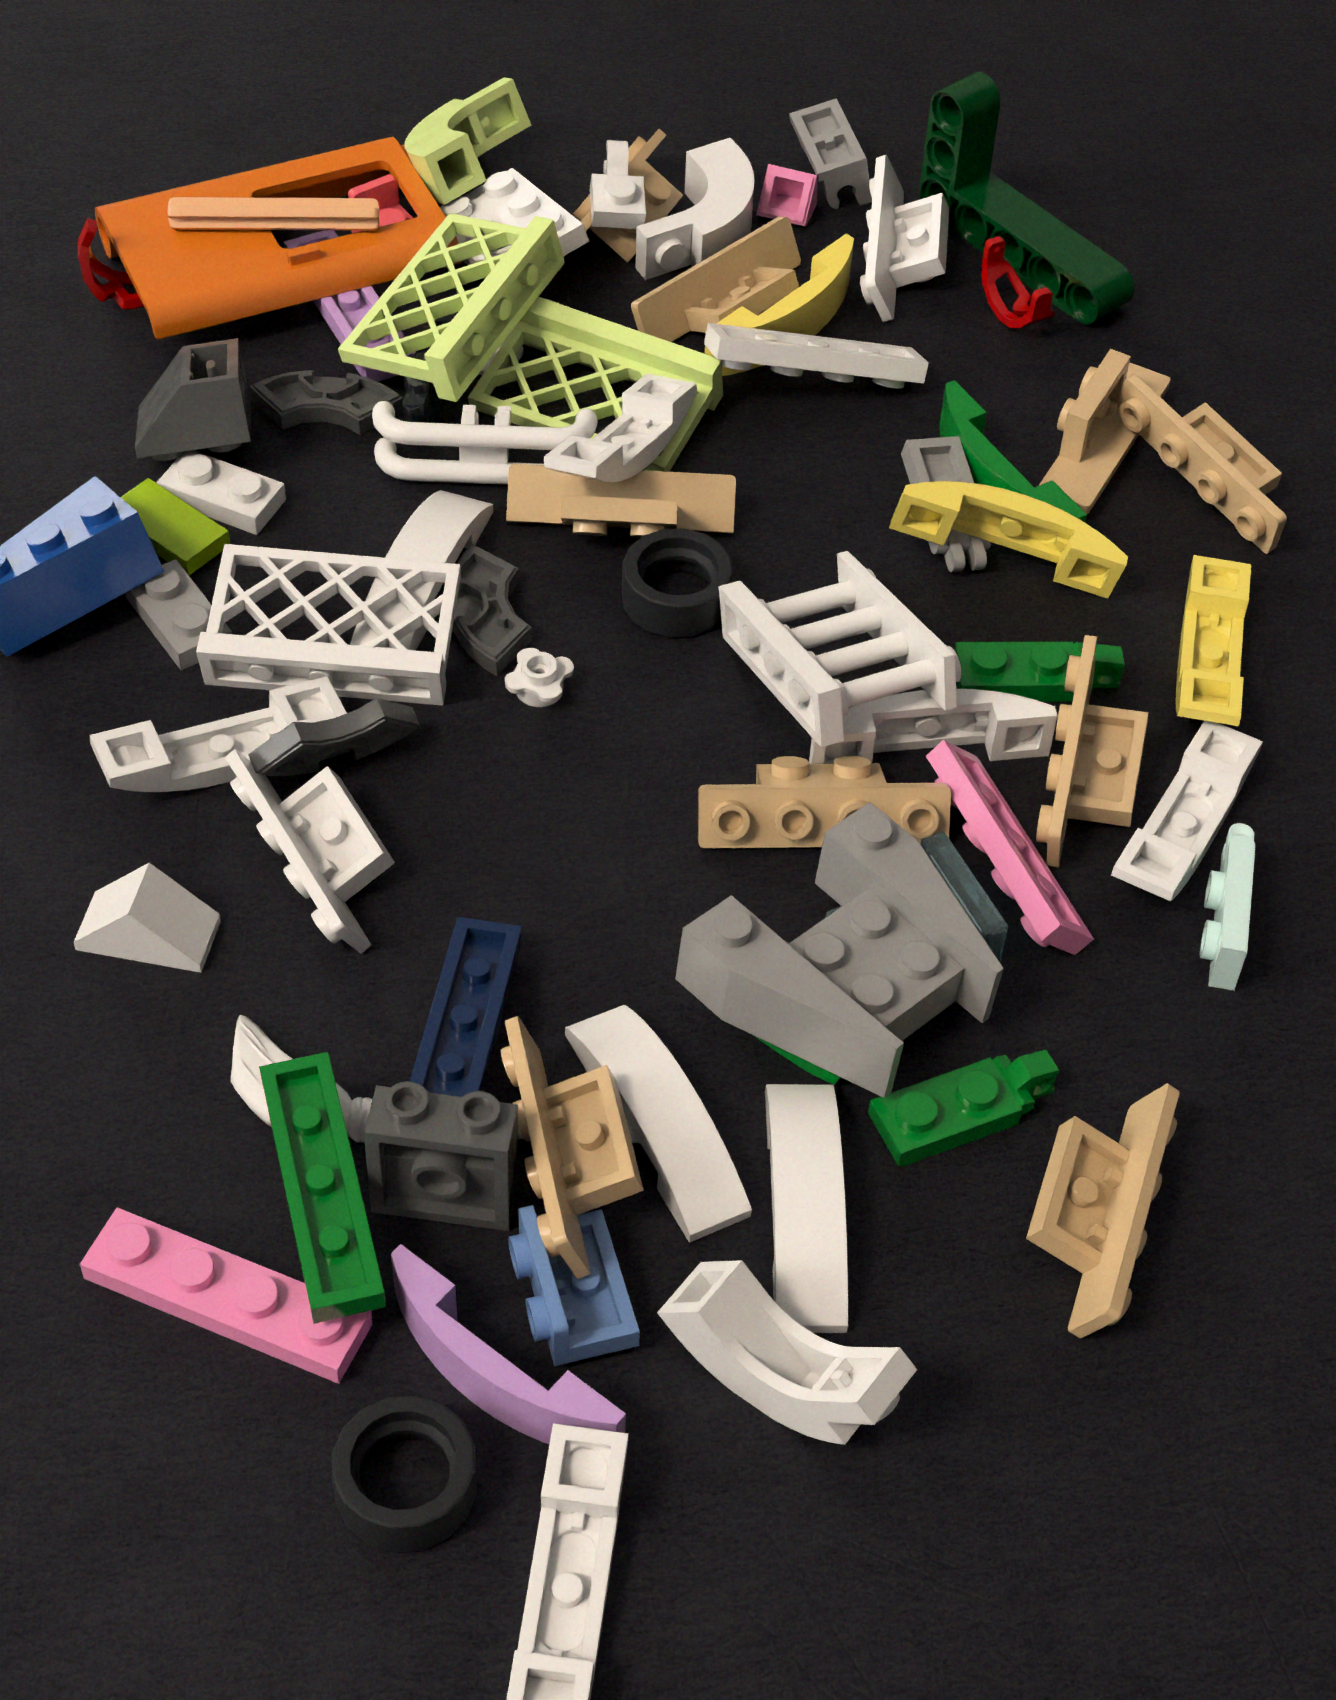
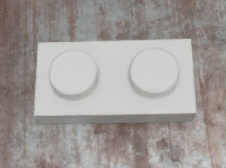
[156,450,286,535]

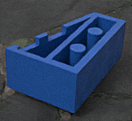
[0,476,164,657]

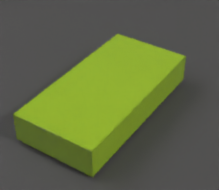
[121,478,230,575]

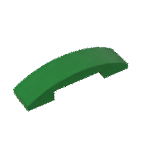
[940,380,1087,522]

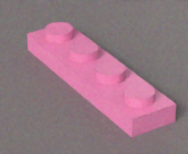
[926,740,1094,955]
[80,1207,373,1384]

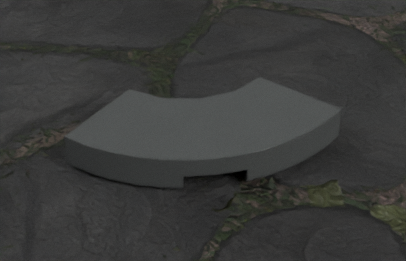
[249,370,404,435]
[453,544,532,676]
[248,698,420,776]

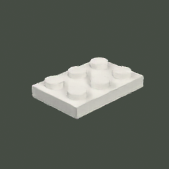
[440,168,589,279]

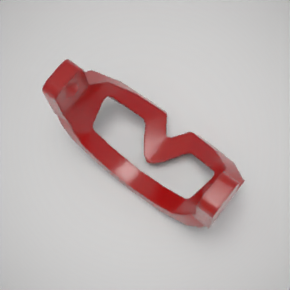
[78,218,144,309]
[981,236,1055,328]

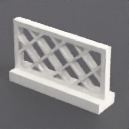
[196,544,461,706]

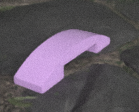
[391,1244,626,1444]

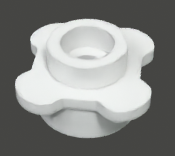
[505,648,574,707]

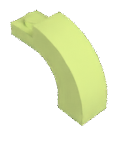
[405,77,532,205]

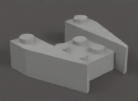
[675,802,1004,1098]

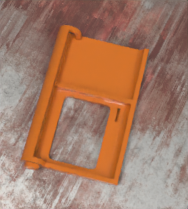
[95,137,462,340]

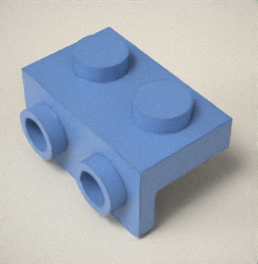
[508,1205,640,1366]

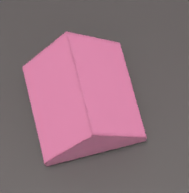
[756,164,818,227]

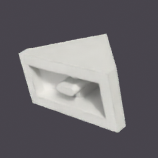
[74,863,221,973]

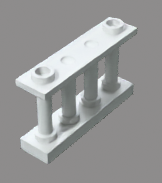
[718,551,961,748]

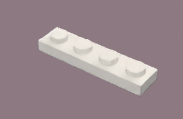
[704,323,929,388]

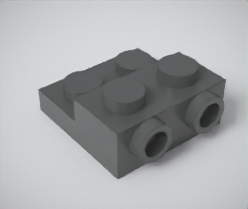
[364,1081,519,1231]

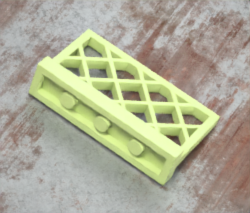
[338,213,565,402]
[468,297,723,472]

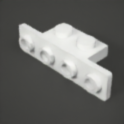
[860,155,949,322]
[225,749,395,953]

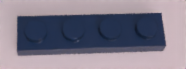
[409,917,522,1097]

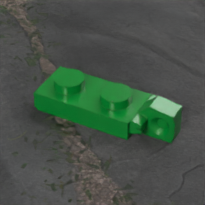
[954,642,1125,702]
[868,1050,1059,1167]

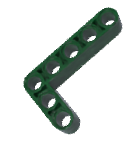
[919,71,1134,324]

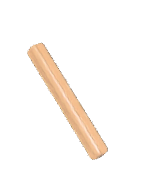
[167,197,380,231]

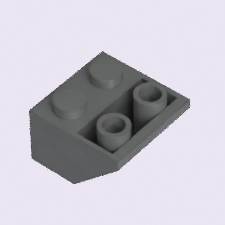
[135,338,251,461]

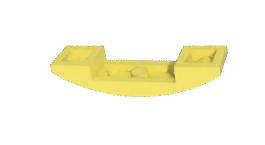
[705,234,854,376]
[889,481,1128,599]
[1176,555,1251,726]

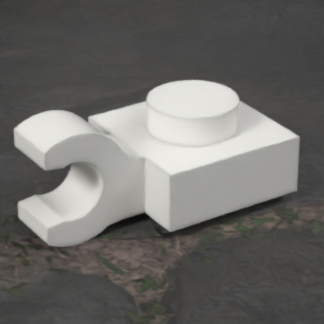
[590,140,646,229]

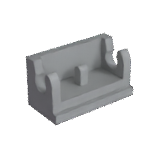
[789,98,872,209]

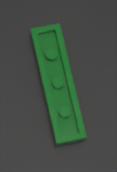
[259,1052,386,1324]

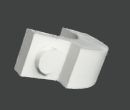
[635,138,755,280]
[657,1260,917,1445]

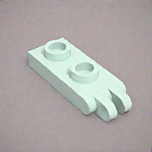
[1200,823,1255,991]

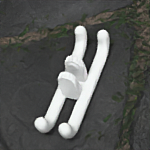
[372,401,598,485]

